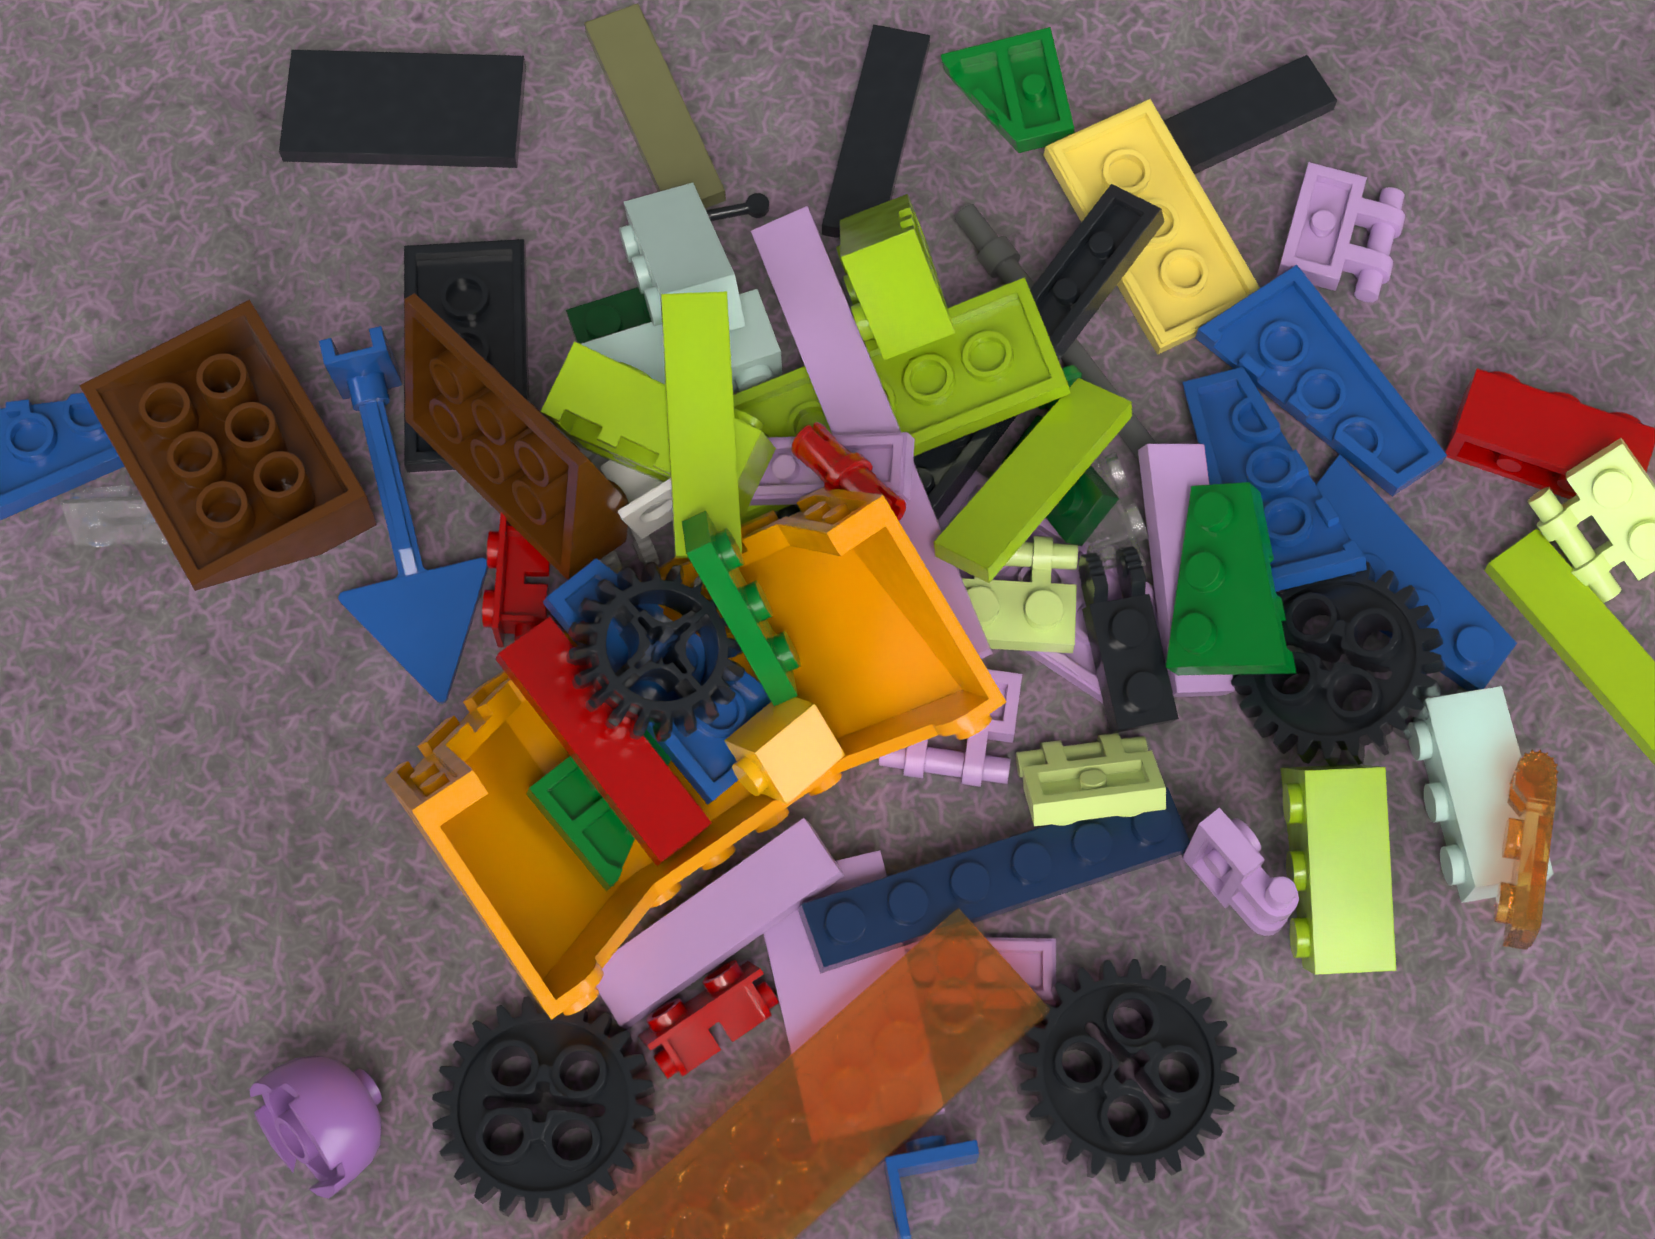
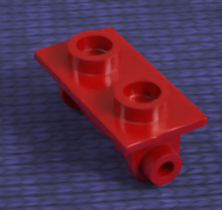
[482,512,551,648]
[637,960,779,1079]

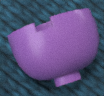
[249,1055,382,1199]

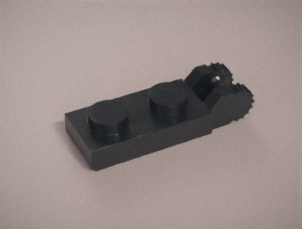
[1078,546,1179,734]

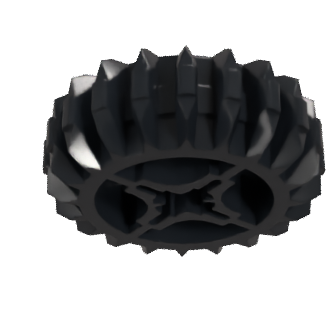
[566,562,745,742]

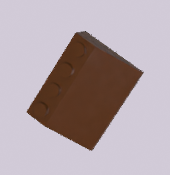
[404,293,629,580]
[79,299,377,591]

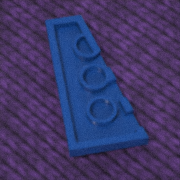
[1195,265,1447,497]
[1182,367,1367,591]
[1316,454,1517,692]
[543,558,771,805]

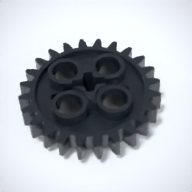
[1231,561,1446,766]
[1015,959,1239,1184]
[432,996,656,1222]

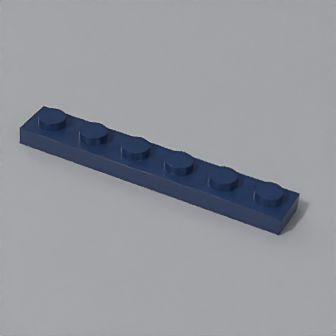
[798,787,1190,974]

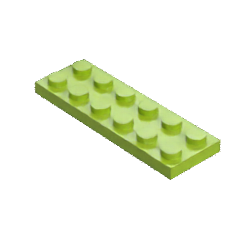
[733,277,1071,524]

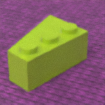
[836,194,955,360]
[540,341,776,517]
[1280,764,1396,975]

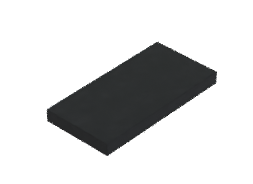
[279,50,526,168]
[404,239,529,473]

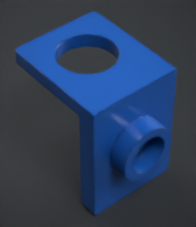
[884,1135,980,1239]

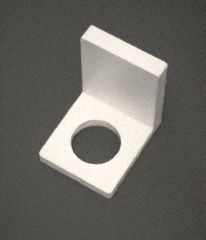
[600,460,673,539]

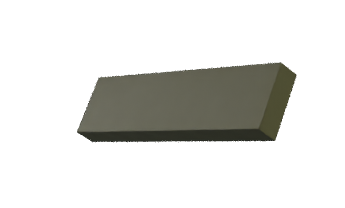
[584,3,726,208]

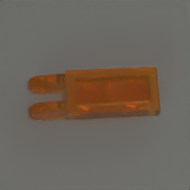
[1494,750,1559,950]

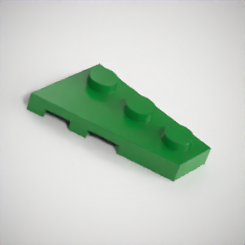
[1166,482,1296,676]

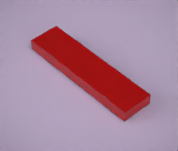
[495,617,712,866]

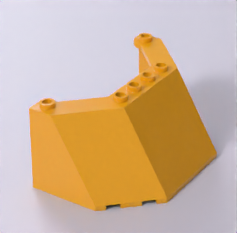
[384,487,1006,1020]

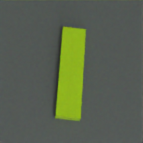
[661,291,742,559]
[934,378,1132,583]
[1484,528,1655,765]

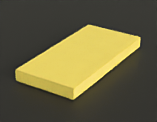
[1043,99,1260,355]

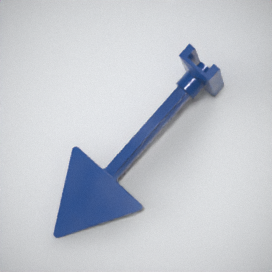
[319,326,488,704]

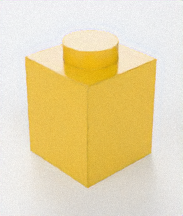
[724,697,845,804]

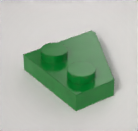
[941,27,1075,153]
[526,719,671,891]

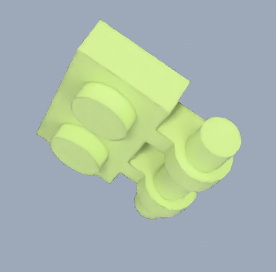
[1528,438,1655,603]
[962,536,1078,653]
[1016,733,1166,826]

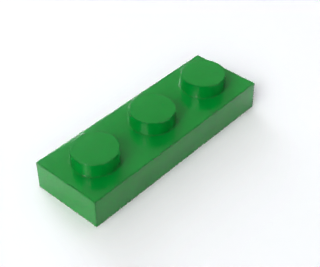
[682,511,801,707]

